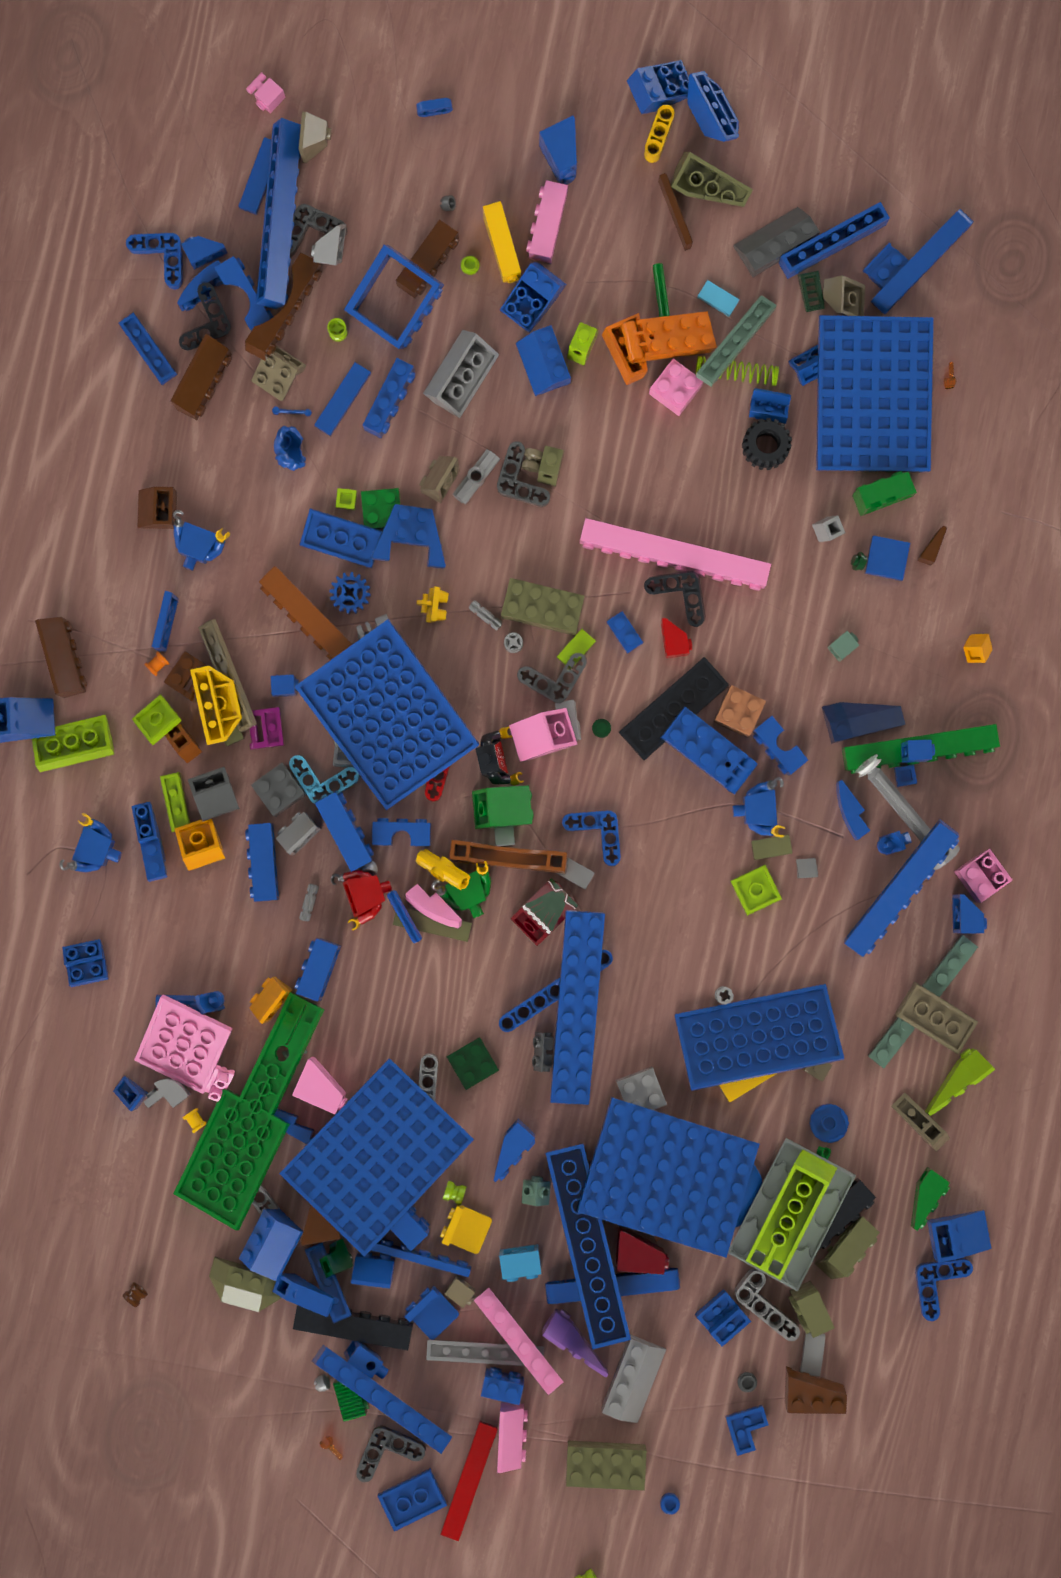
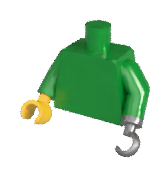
[431,861,491,919]

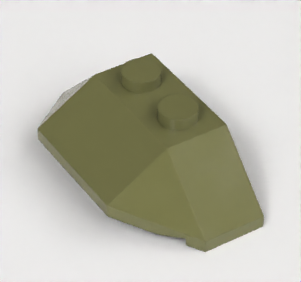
[209,1257,281,1312]

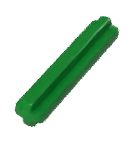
[653,263,670,317]

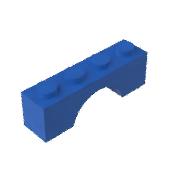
[214,256,274,331]

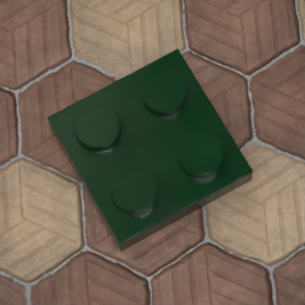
[446,1037,499,1090]

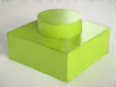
[335,488,357,510]

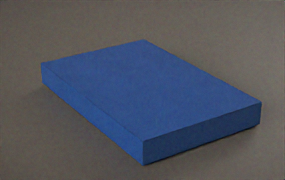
[152,591,179,653]
[377,1468,447,1532]

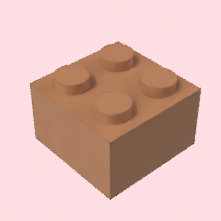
[713,685,766,738]

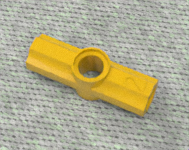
[416,849,471,890]

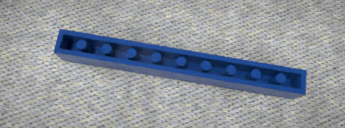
[256,118,301,310]

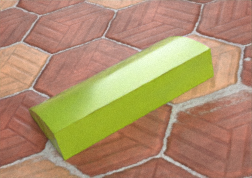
[32,715,115,772]

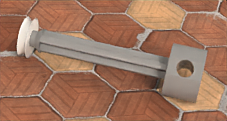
[855,755,960,870]

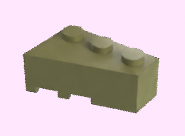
[814,1216,880,1279]

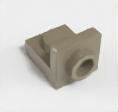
[802,1063,832,1082]

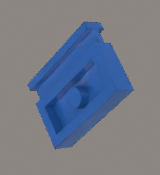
[862,242,909,289]

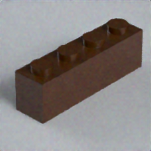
[396,219,459,298]

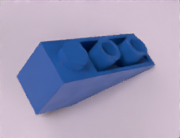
[273,1273,335,1317]

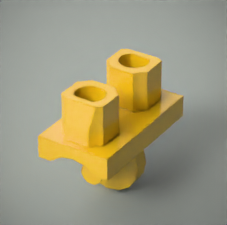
[416,586,449,623]

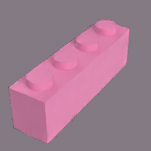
[526,180,568,264]

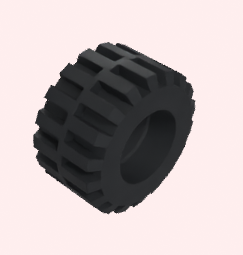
[742,418,792,470]

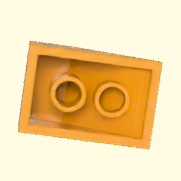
[249,976,293,1024]

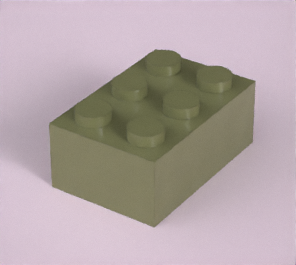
[788,1281,835,1338]

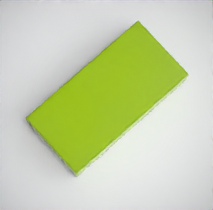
[557,629,596,669]

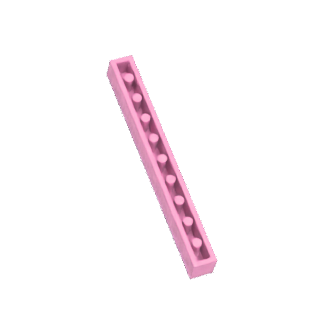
[580,518,771,590]

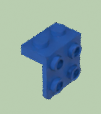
[404,1285,459,1340]

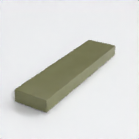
[393,908,472,942]

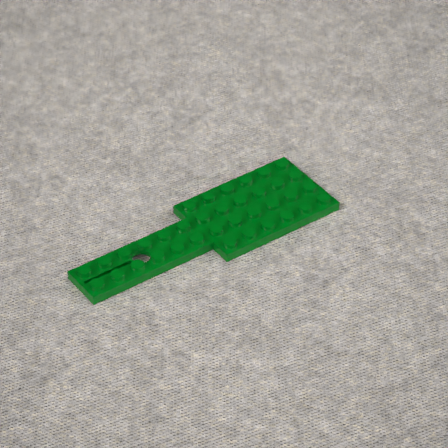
[173,992,325,1231]

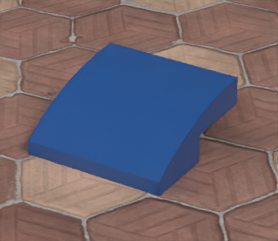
[695,1289,751,1347]

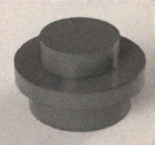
[737,1372,757,1392]

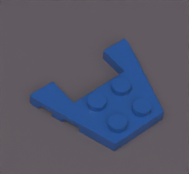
[371,504,446,569]

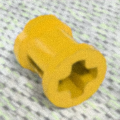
[182,1108,207,1133]

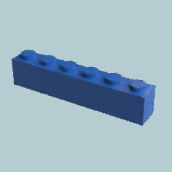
[779,202,890,279]

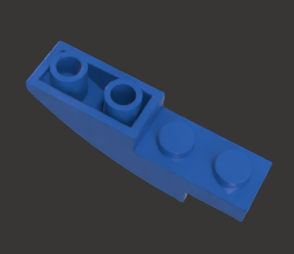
[177,257,245,311]
[131,802,168,882]

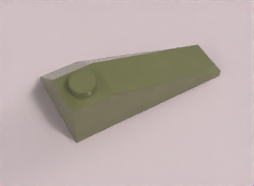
[671,152,753,207]

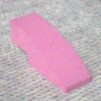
[406,884,462,928]

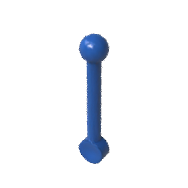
[272,407,312,416]

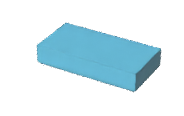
[697,280,740,317]

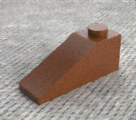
[165,722,202,764]

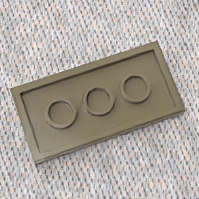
[894,982,978,1054]

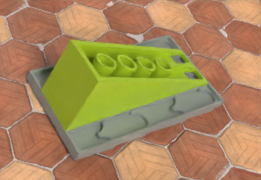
[728,1138,856,1292]

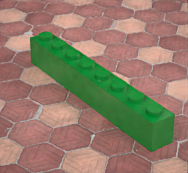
[842,724,1000,774]

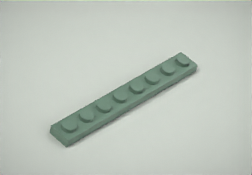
[868,935,978,1068]

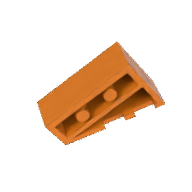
[602,313,648,385]

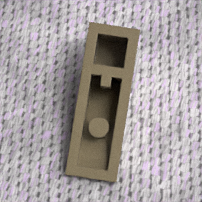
[891,1093,950,1152]

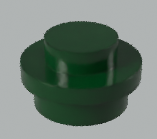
[851,552,867,571]
[592,719,611,738]

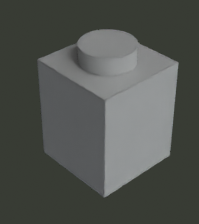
[812,515,845,542]

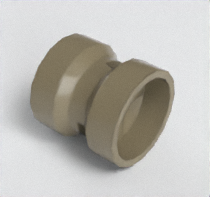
[521,448,543,473]

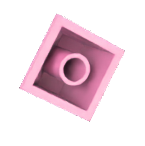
[509,708,577,762]
[292,1057,348,1114]

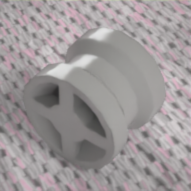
[504,632,523,653]

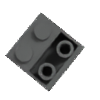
[188,767,240,821]

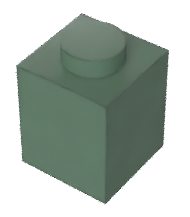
[827,631,859,662]

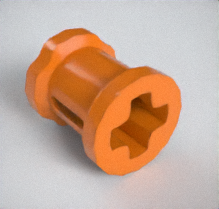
[144,651,170,676]

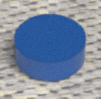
[660,1493,680,1515]

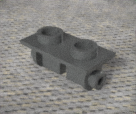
[532,1032,553,1072]

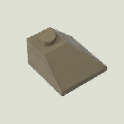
[299,112,332,163]
[823,275,865,316]

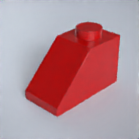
[661,618,692,658]

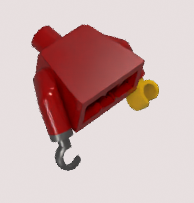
[331,870,392,930]

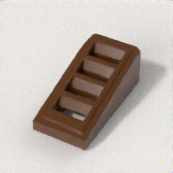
[917,526,947,566]

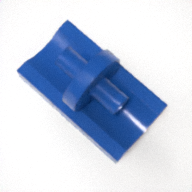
[877,831,912,855]
[190,991,225,1014]

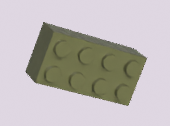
[501,578,585,636]
[566,1440,647,1491]

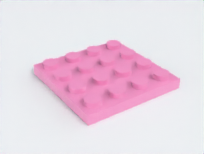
[134,994,233,1094]

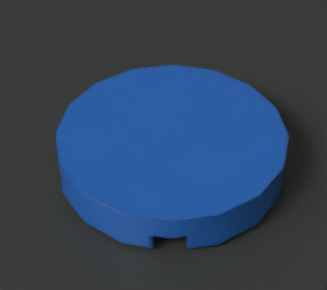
[809,1103,849,1143]

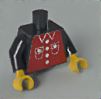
[476,726,524,786]

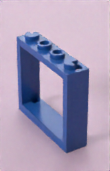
[344,245,444,349]

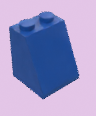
[539,116,577,185]

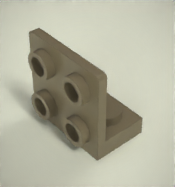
[251,345,307,401]

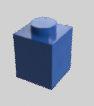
[271,674,299,697]

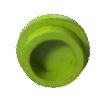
[461,256,480,275]

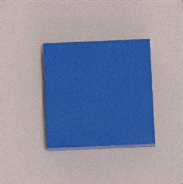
[865,536,910,581]

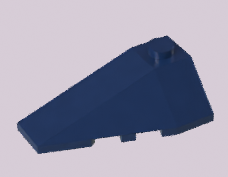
[822,702,906,744]

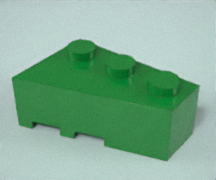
[852,471,917,517]

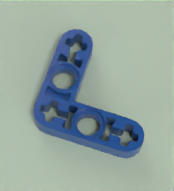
[126,233,183,290]
[562,811,621,866]
[915,1258,973,1321]

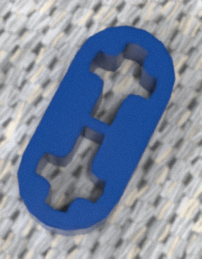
[416,98,453,117]

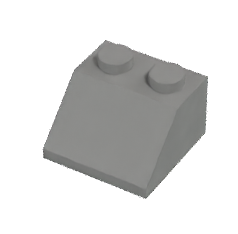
[311,224,346,266]
[276,812,321,856]

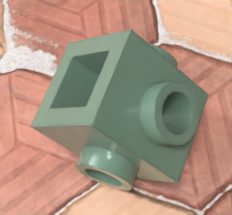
[522,1176,551,1206]

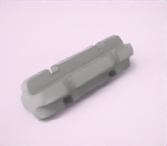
[469,600,502,630]
[299,884,319,922]

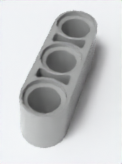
[419,1053,438,1101]

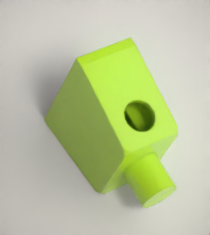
[567,322,599,366]

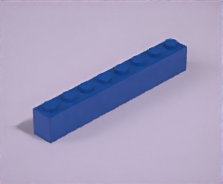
[844,819,959,957]
[312,1345,452,1454]

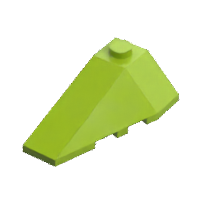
[925,1048,995,1116]

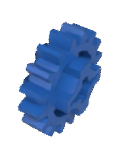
[329,572,371,614]

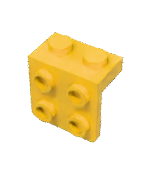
[440,1204,492,1254]

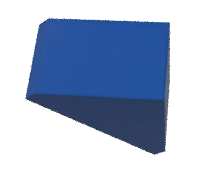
[113,1076,148,1111]

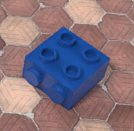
[481,1367,524,1405]

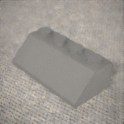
[423,330,499,418]
[601,1334,666,1423]

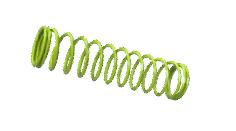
[695,356,779,386]

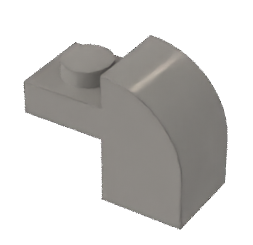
[144,1078,191,1108]

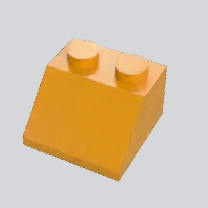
[175,819,225,871]

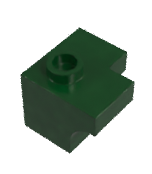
[319,1238,353,1278]

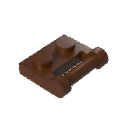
[164,651,207,701]

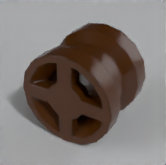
[123,1282,148,1307]

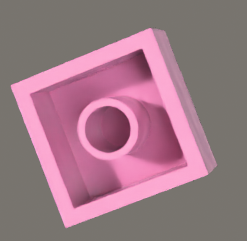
[649,358,703,416]

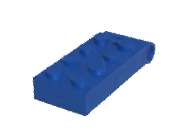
[660,707,758,795]

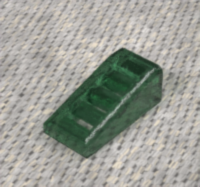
[798,271,825,312]

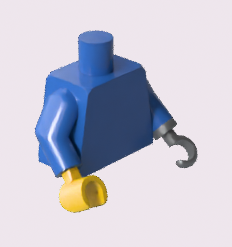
[173,510,230,571]
[732,777,785,838]
[59,813,122,873]

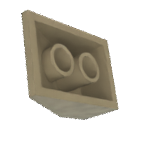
[419,456,460,503]

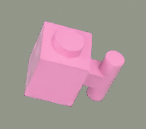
[246,72,286,114]

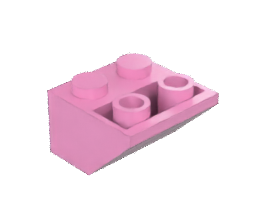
[954,849,1012,903]

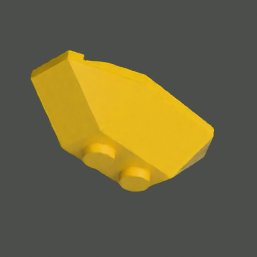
[190,666,242,745]

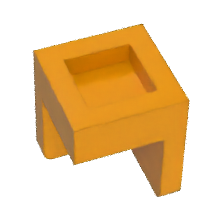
[963,634,992,663]

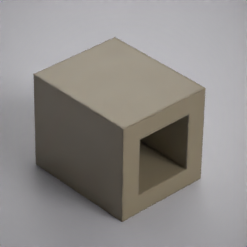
[445,1275,476,1308]

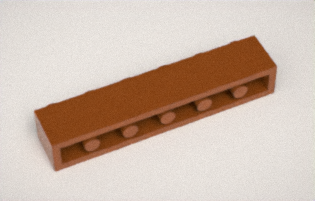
[259,566,352,660]

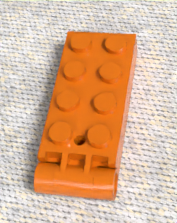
[621,311,717,363]

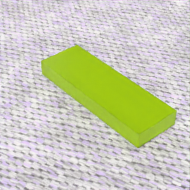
[160,772,190,832]

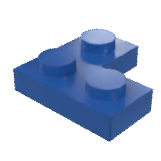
[725,1405,769,1456]

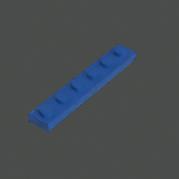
[372,1239,471,1277]

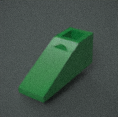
[911,1167,950,1231]

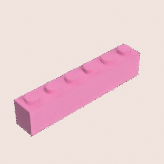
[474,1288,563,1395]

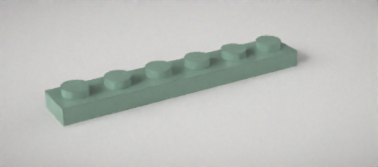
[696,295,777,387]

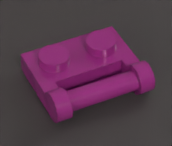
[250,707,285,750]

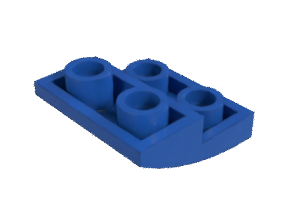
[62,939,109,987]

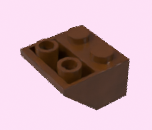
[137,487,177,529]

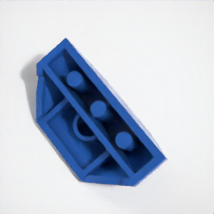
[687,71,739,142]

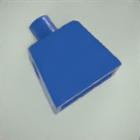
[344,1341,389,1379]

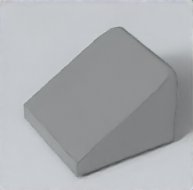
[494,826,515,846]
[796,858,818,879]

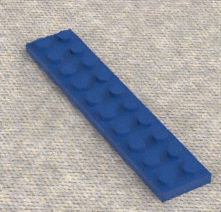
[550,910,605,1105]

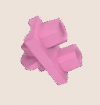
[205,1065,235,1101]

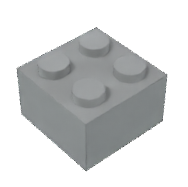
[616,1066,667,1110]

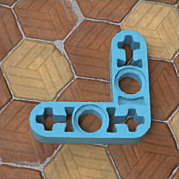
[289,755,360,804]

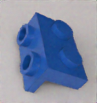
[749,388,791,424]

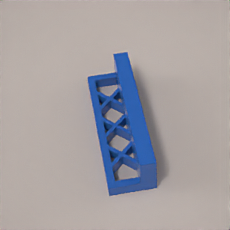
[788,345,818,386]

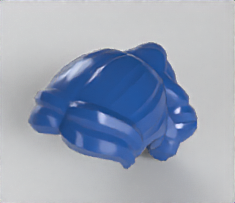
[274,426,306,471]

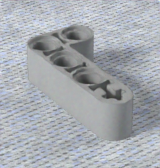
[734,1268,800,1341]

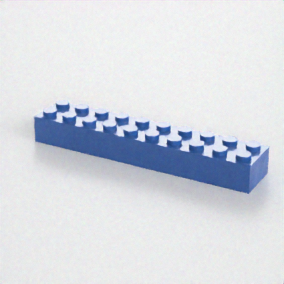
[545,1144,631,1349]

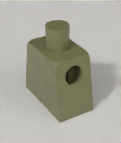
[538,445,565,487]

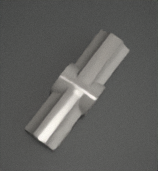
[452,449,500,505]

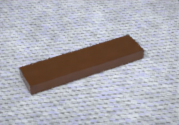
[658,173,693,251]

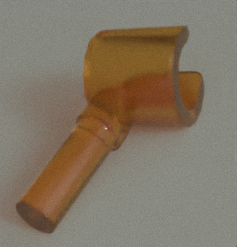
[944,362,956,389]
[320,1436,343,1460]

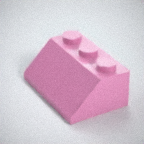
[497,1403,528,1473]

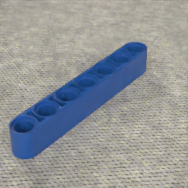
[871,209,974,315]
[499,950,613,1032]
[545,1268,680,1304]

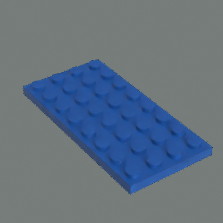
[674,984,844,1091]

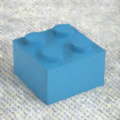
[499,1244,542,1282]

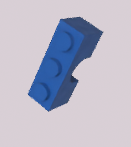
[752,716,808,776]
[372,818,431,847]

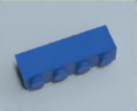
[245,823,279,902]

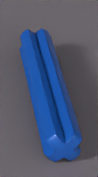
[387,890,422,943]

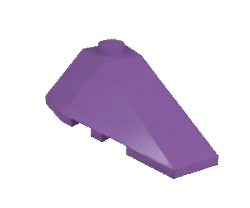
[542,1309,609,1377]

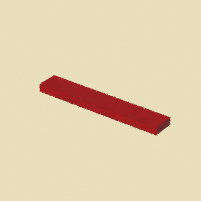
[440,1421,498,1541]

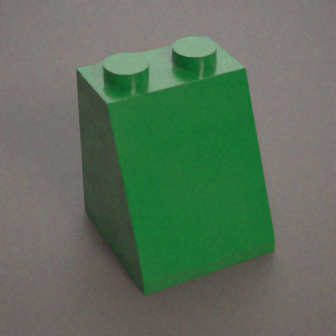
[472,785,534,829]

